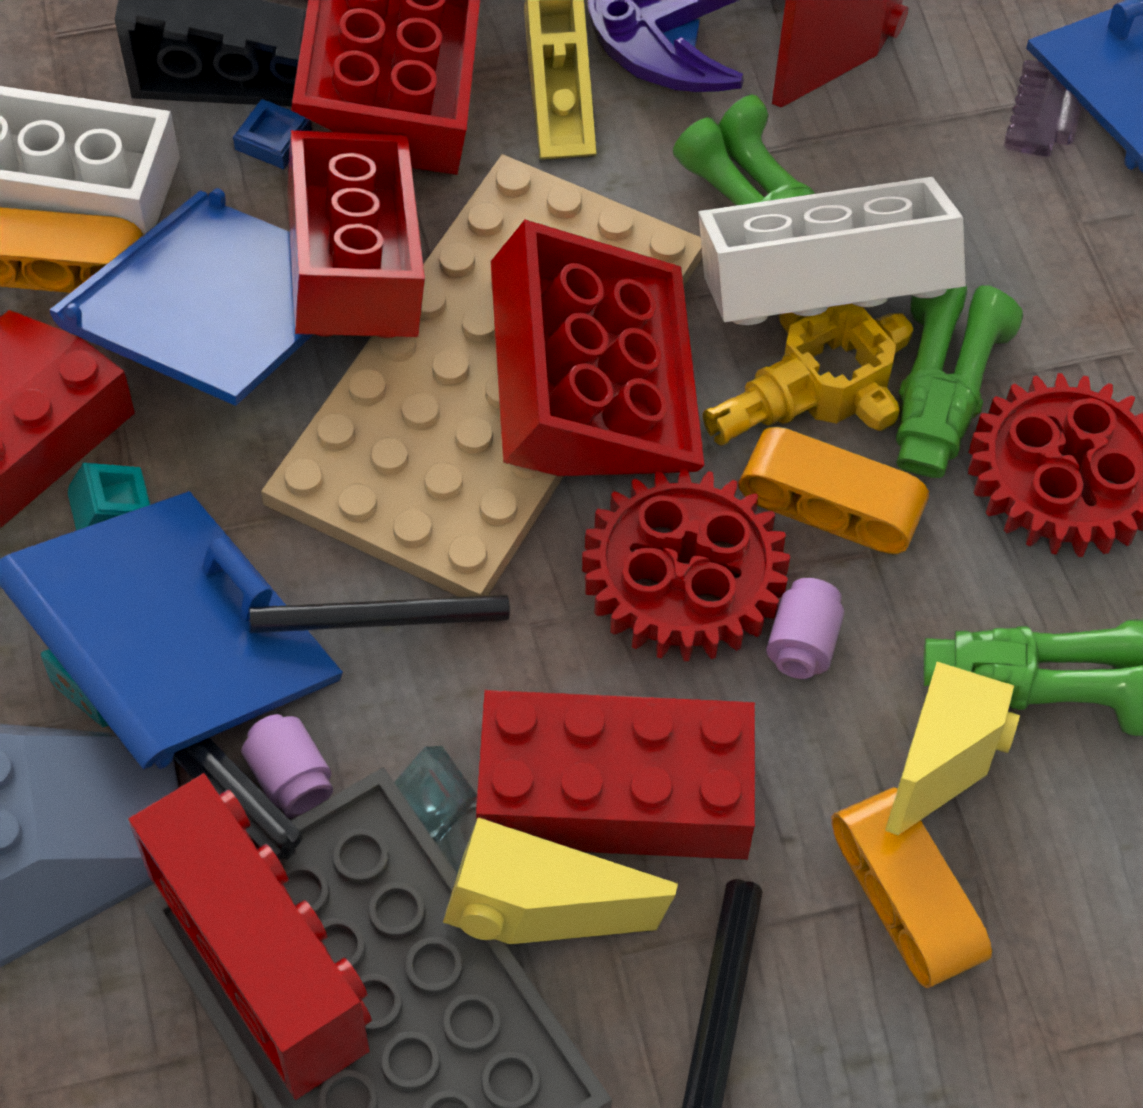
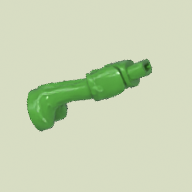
[673,94,815,206]
[896,285,1023,478]
[924,619,1143,736]

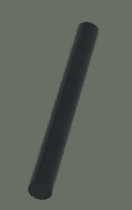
[248,595,510,633]

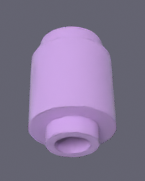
[766,578,844,679]
[241,714,333,818]

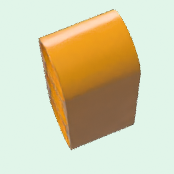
[0,207,143,293]
[738,427,929,554]
[831,787,992,989]

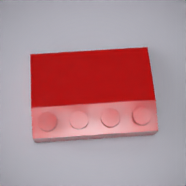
[291,0,480,175]
[772,0,909,108]
[490,219,705,476]
[0,310,135,529]

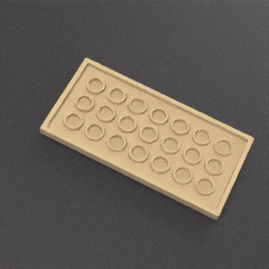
[261,154,703,597]

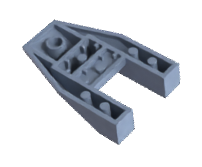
[0,724,179,968]

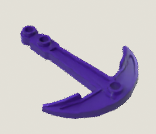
[588,0,744,92]

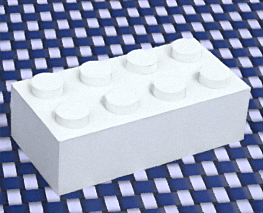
[0,86,180,235]
[698,177,966,325]

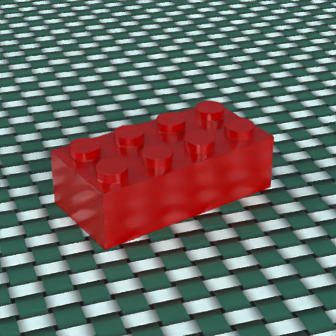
[287,130,425,338]
[476,690,755,860]
[128,773,372,1101]

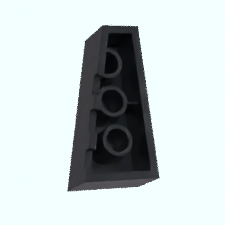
[114,0,307,107]

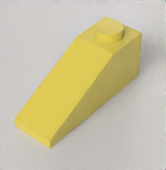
[524,0,597,160]
[885,662,1020,835]
[443,818,678,944]

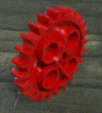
[968,373,1143,557]
[582,469,790,662]

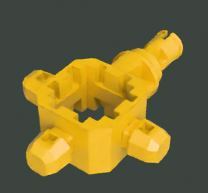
[702,303,913,446]

